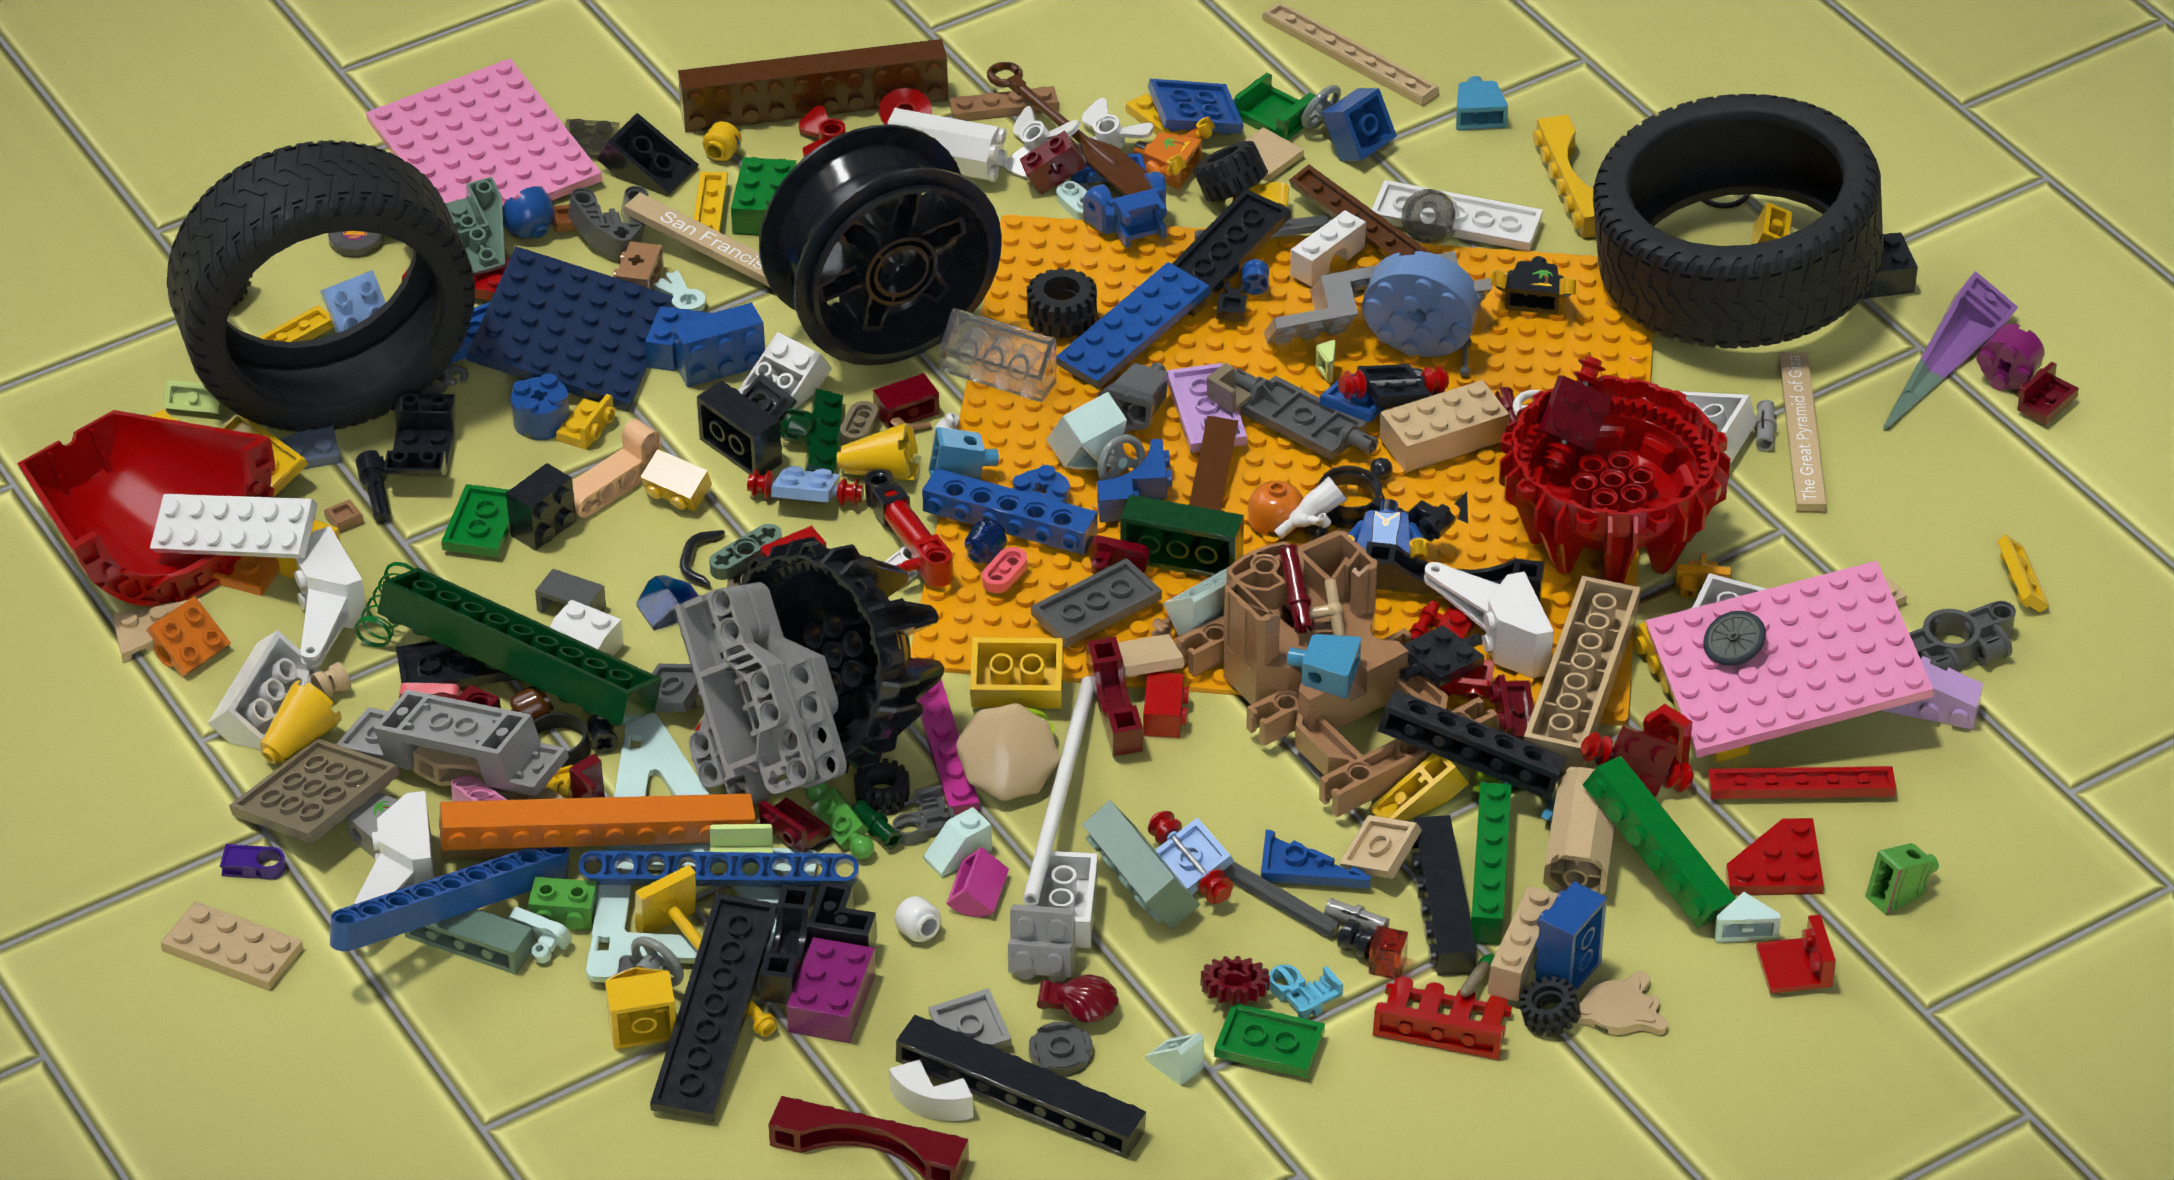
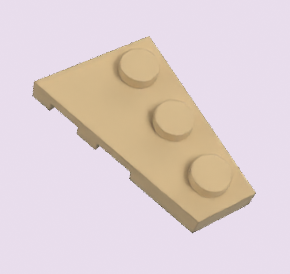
[112,598,203,663]

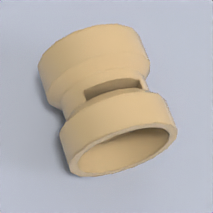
[310,662,351,698]

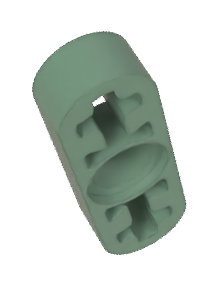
[709,524,782,580]

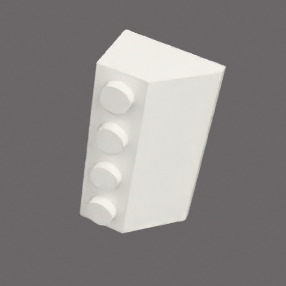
[208,630,321,750]

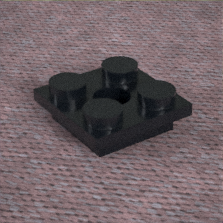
[742,373,798,421]

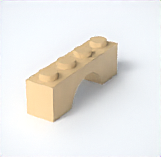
[1488,886,1558,1002]

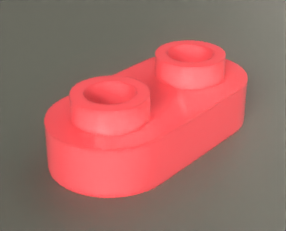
[982,547,1027,593]

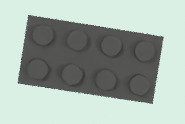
[1031,558,1162,648]

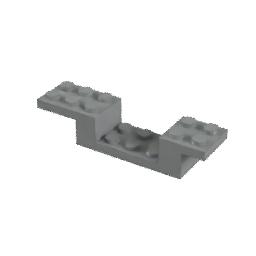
[1264,251,1492,345]
[337,690,569,797]

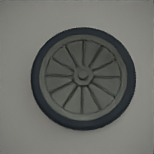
[1703,611,1766,666]

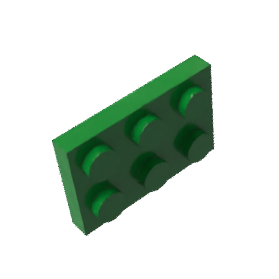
[441,484,510,558]
[1214,1003,1325,1078]

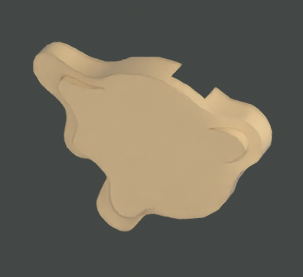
[1577,971,1668,1036]

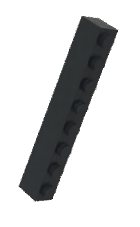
[896,1014,1146,1159]

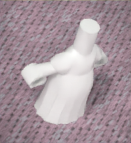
[1274,476,1347,539]

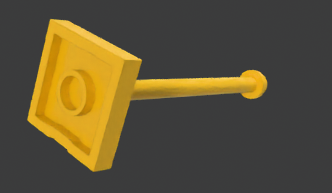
[635,865,777,1037]

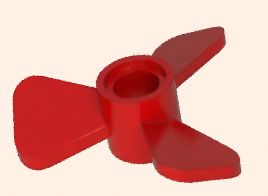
[799,106,846,157]

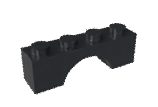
[759,884,814,1004]

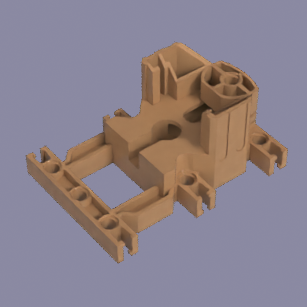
[1176,530,1498,817]

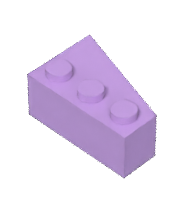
[1883,655,1983,729]

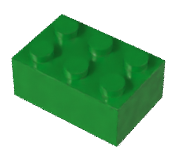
[731,157,797,235]

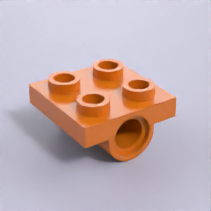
[146,596,231,678]

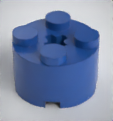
[510,373,570,440]

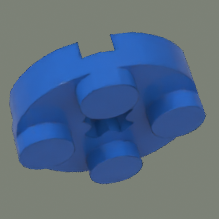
[1013,465,1070,503]

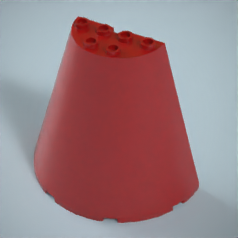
[17,410,275,607]

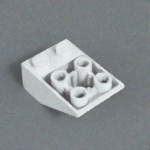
[738,332,832,422]

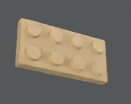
[161,901,303,991]

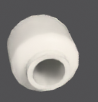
[895,896,941,942]

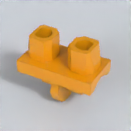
[1675,552,1731,599]

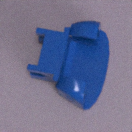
[1083,171,1167,248]

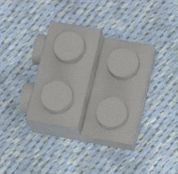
[1008,904,1076,982]

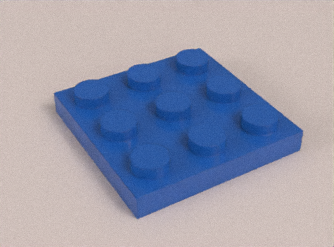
[1148,78,1244,135]

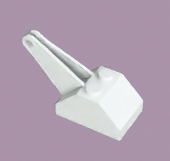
[294,526,368,668]
[1424,562,1554,678]
[353,791,435,905]

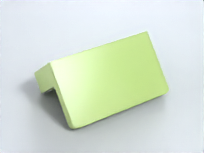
[163,380,222,414]
[710,824,773,873]

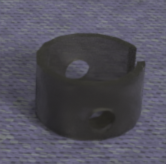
[1401,189,1460,245]

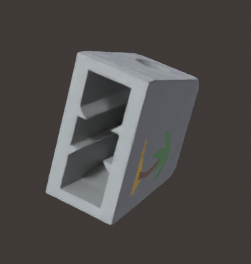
[347,793,398,859]

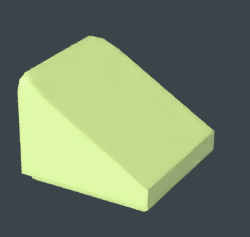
[1315,340,1336,383]

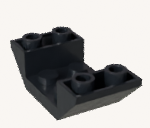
[383,393,455,477]

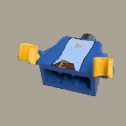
[1348,499,1428,558]

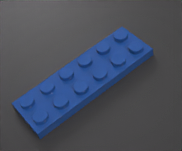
[1056,262,1210,389]

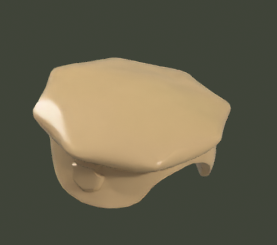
[957,703,1060,801]

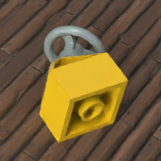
[605,936,684,1049]

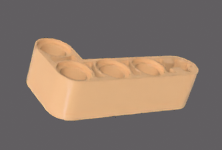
[572,419,662,518]

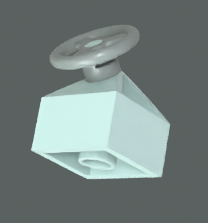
[1046,392,1145,481]

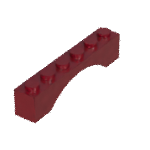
[768,1096,969,1180]

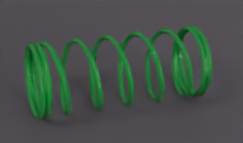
[355,562,414,648]

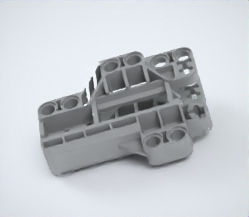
[673,582,847,806]

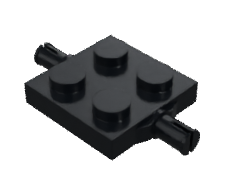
[1399,625,1485,687]

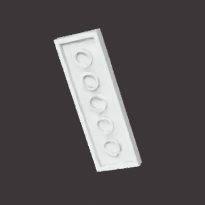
[1372,180,1543,251]
[150,494,318,558]

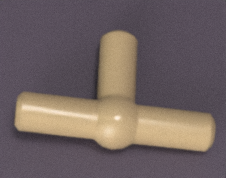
[1310,579,1346,636]

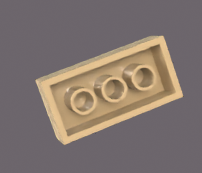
[1379,380,1510,472]

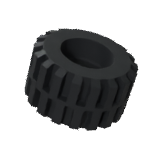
[1193,141,1268,202]
[1027,268,1097,339]

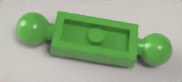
[805,782,874,860]

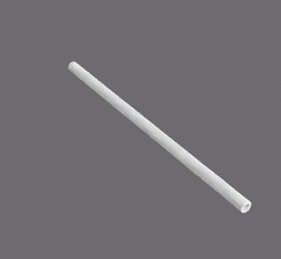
[1023,676,1094,906]

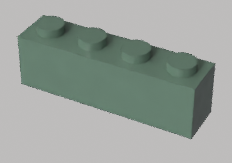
[405,909,534,975]

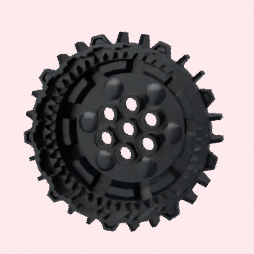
[739,537,945,774]

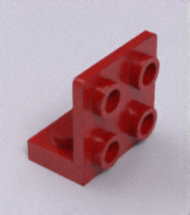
[1756,914,1836,993]

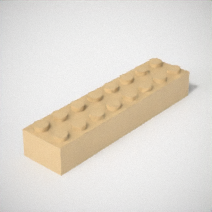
[1524,576,1640,772]

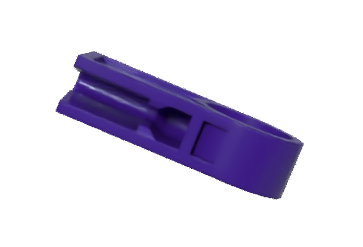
[220,844,286,880]

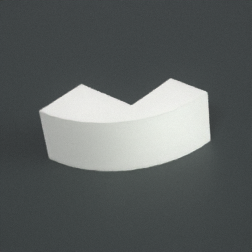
[889,1060,973,1121]

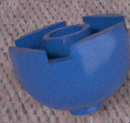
[502,186,554,239]

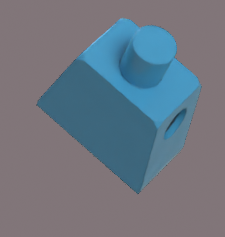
[1456,76,1508,130]
[928,427,999,480]
[1287,634,1362,699]

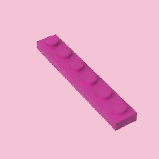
[917,679,980,815]

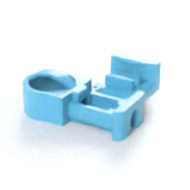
[1269,965,1343,1020]

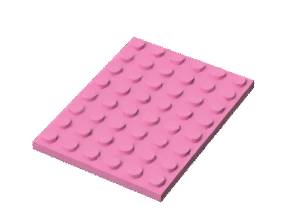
[366,58,603,206]
[1646,561,1934,758]

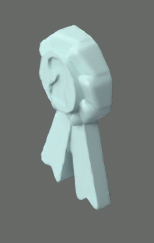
[653,270,706,311]

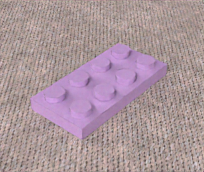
[1167,363,1247,453]

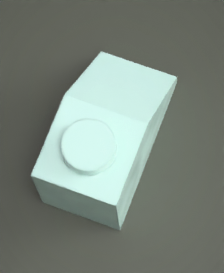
[923,807,992,878]

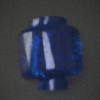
[964,520,1007,564]

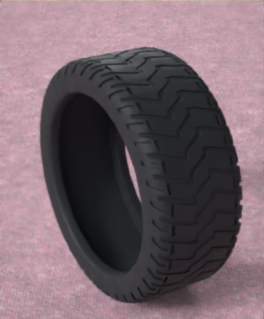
[1593,94,1883,349]
[167,140,475,432]

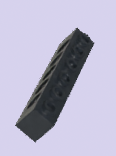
[1377,689,1567,800]

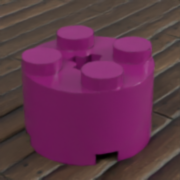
[1976,324,2045,391]

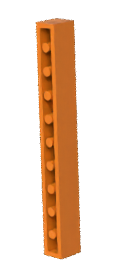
[439,793,756,851]

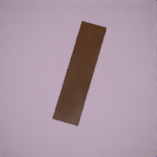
[1189,416,1239,511]

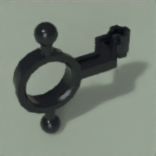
[1305,457,1456,542]

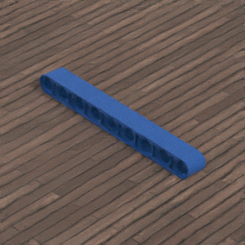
[330,847,570,951]
[578,851,859,887]

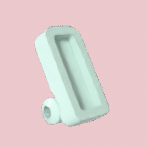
[508,907,572,963]

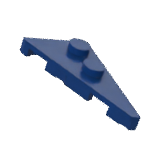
[1261,829,1371,889]

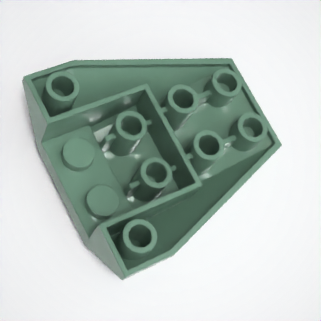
[446,177,505,276]

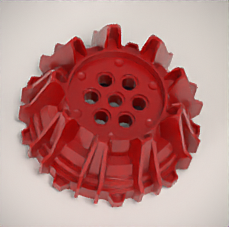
[1498,376,1731,584]

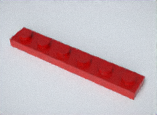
[1707,766,1896,799]

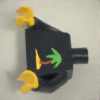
[1490,256,1576,315]

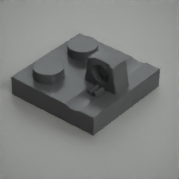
[652,663,702,712]

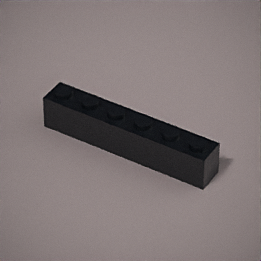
[1411,815,1477,976]

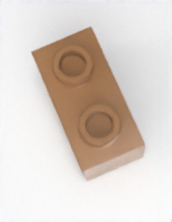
[613,241,664,290]

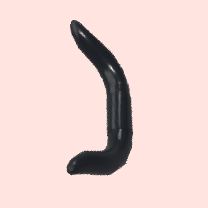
[679,530,725,588]

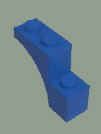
[1097,439,1172,522]

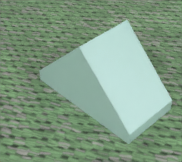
[1714,892,1781,942]
[1145,1033,1204,1086]

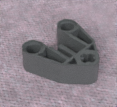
[568,186,649,261]

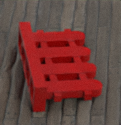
[1372,976,1512,1060]

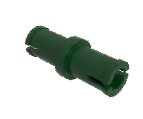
[852,800,902,849]

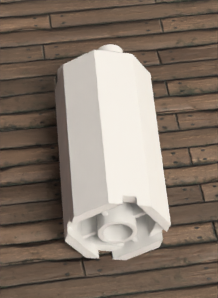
[888,108,1007,182]

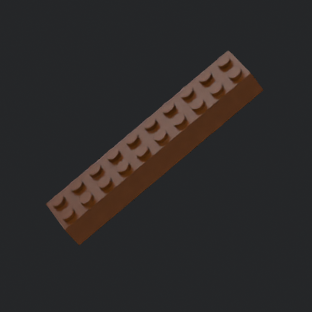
[678,39,948,132]

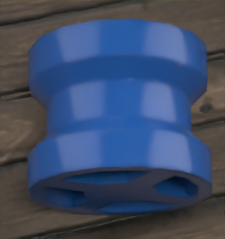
[1242,260,1269,295]

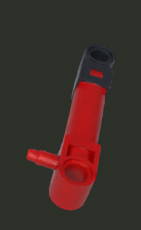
[864,469,954,587]

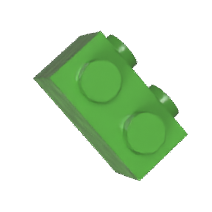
[528,877,598,930]

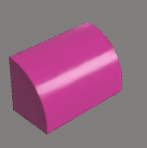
[946,847,1009,917]

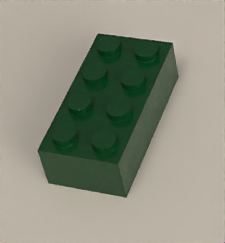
[1120,495,1244,577]

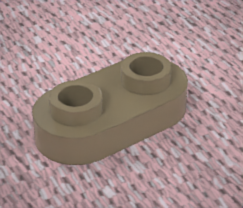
[840,401,878,444]

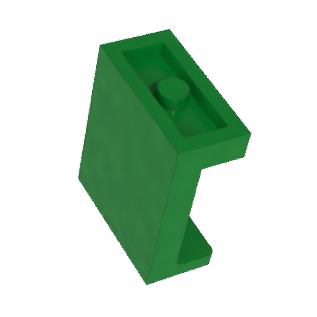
[1234,72,1316,140]

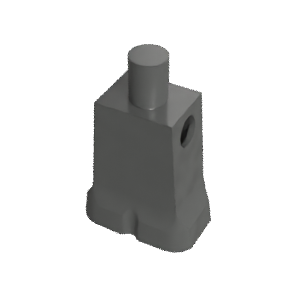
[1098,363,1168,434]

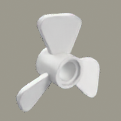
[1077,98,1154,162]
[1004,106,1081,179]

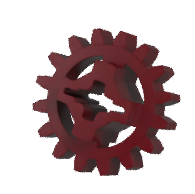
[1200,956,1270,1006]

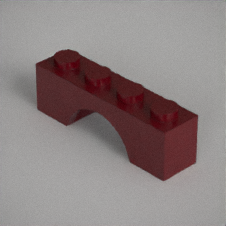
[1086,636,1143,756]

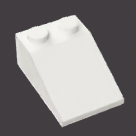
[550,600,624,656]

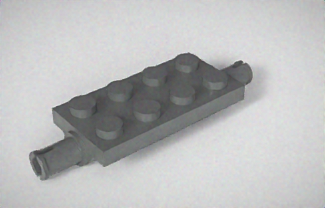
[1235,368,1378,460]

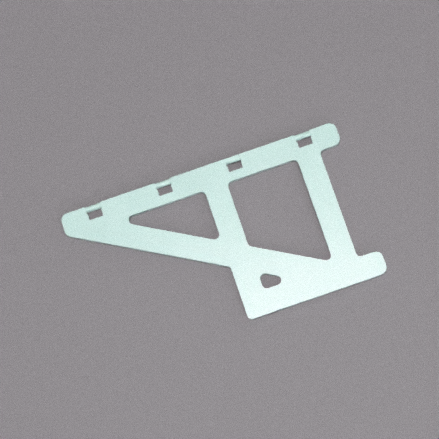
[586,713,817,982]

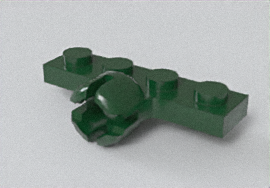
[780,388,843,474]

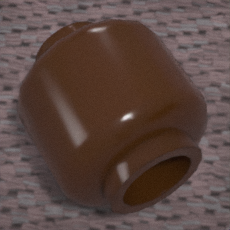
[509,686,554,721]

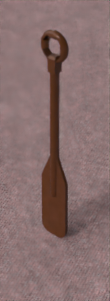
[987,62,1152,196]

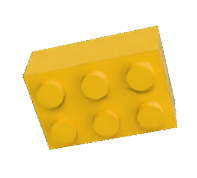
[970,637,1064,709]

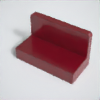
[569,754,605,798]

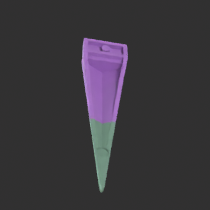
[1883,271,2018,430]

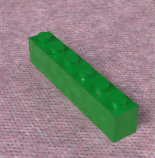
[1582,756,1736,928]
[1471,782,1511,945]

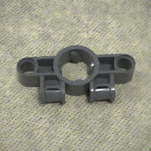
[1909,601,2016,673]

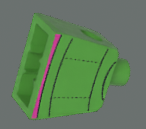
[1865,843,1939,915]

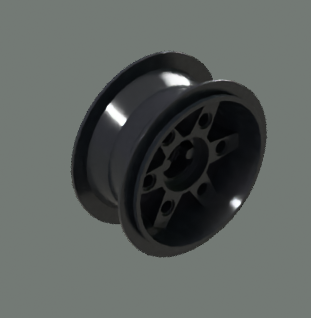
[759,124,1002,366]

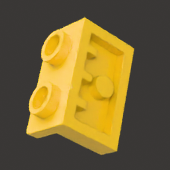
[556,394,616,450]

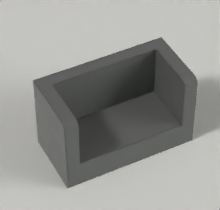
[535,569,606,612]

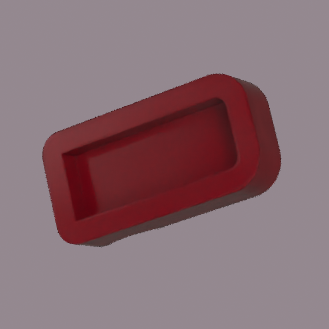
[1090,535,1150,575]

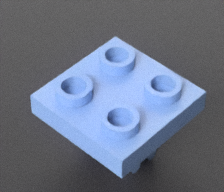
[320,270,386,333]

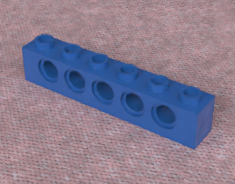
[922,468,1098,555]

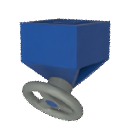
[1301,85,1397,161]

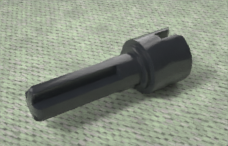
[355,450,390,522]

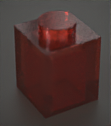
[1369,926,1409,979]

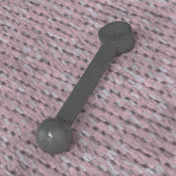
[1459,338,1472,377]

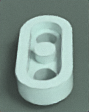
[1056,181,1087,220]

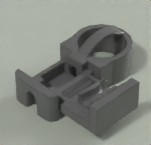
[893,785,955,846]

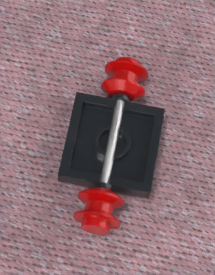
[1338,364,1449,408]

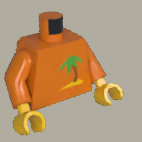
[1134,117,1215,189]

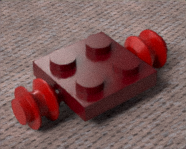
[1538,356,1612,471]
[1581,725,1694,798]

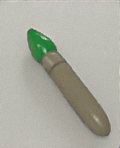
[1460,953,1495,997]

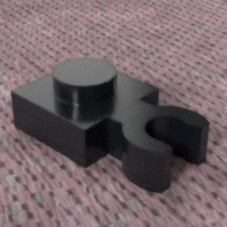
[1216,281,1247,322]

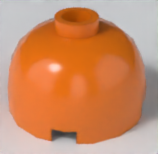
[1248,481,1304,537]

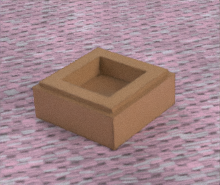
[324,499,364,533]

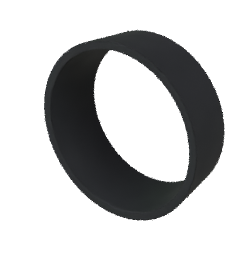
[534,713,591,768]

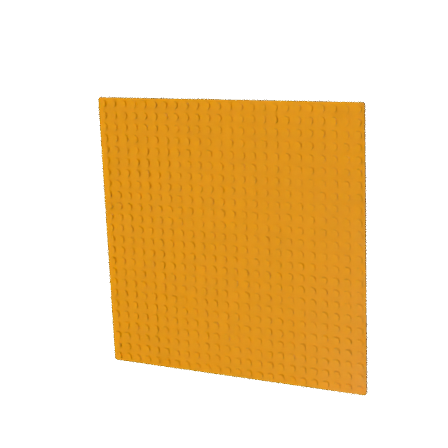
[911,214,1653,725]

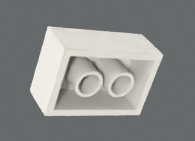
[1035,850,1098,948]

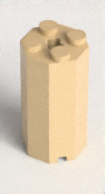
[1543,767,1616,894]

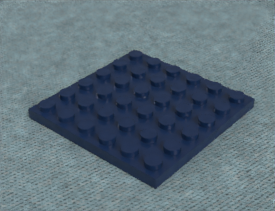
[466,246,674,412]

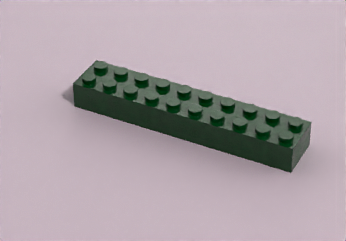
[377,567,662,726]

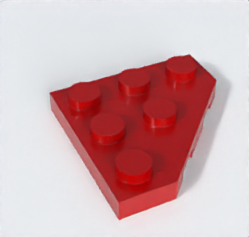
[1726,818,1824,895]

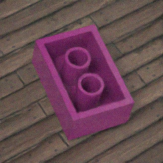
[786,937,876,1043]

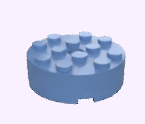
[1362,251,1480,357]

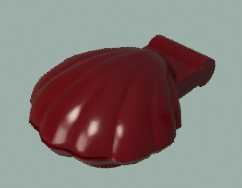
[1036,974,1119,1023]

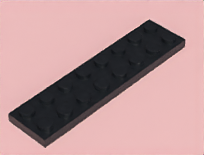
[650,893,778,1121]

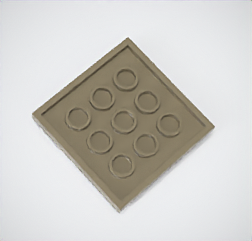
[229,738,400,844]

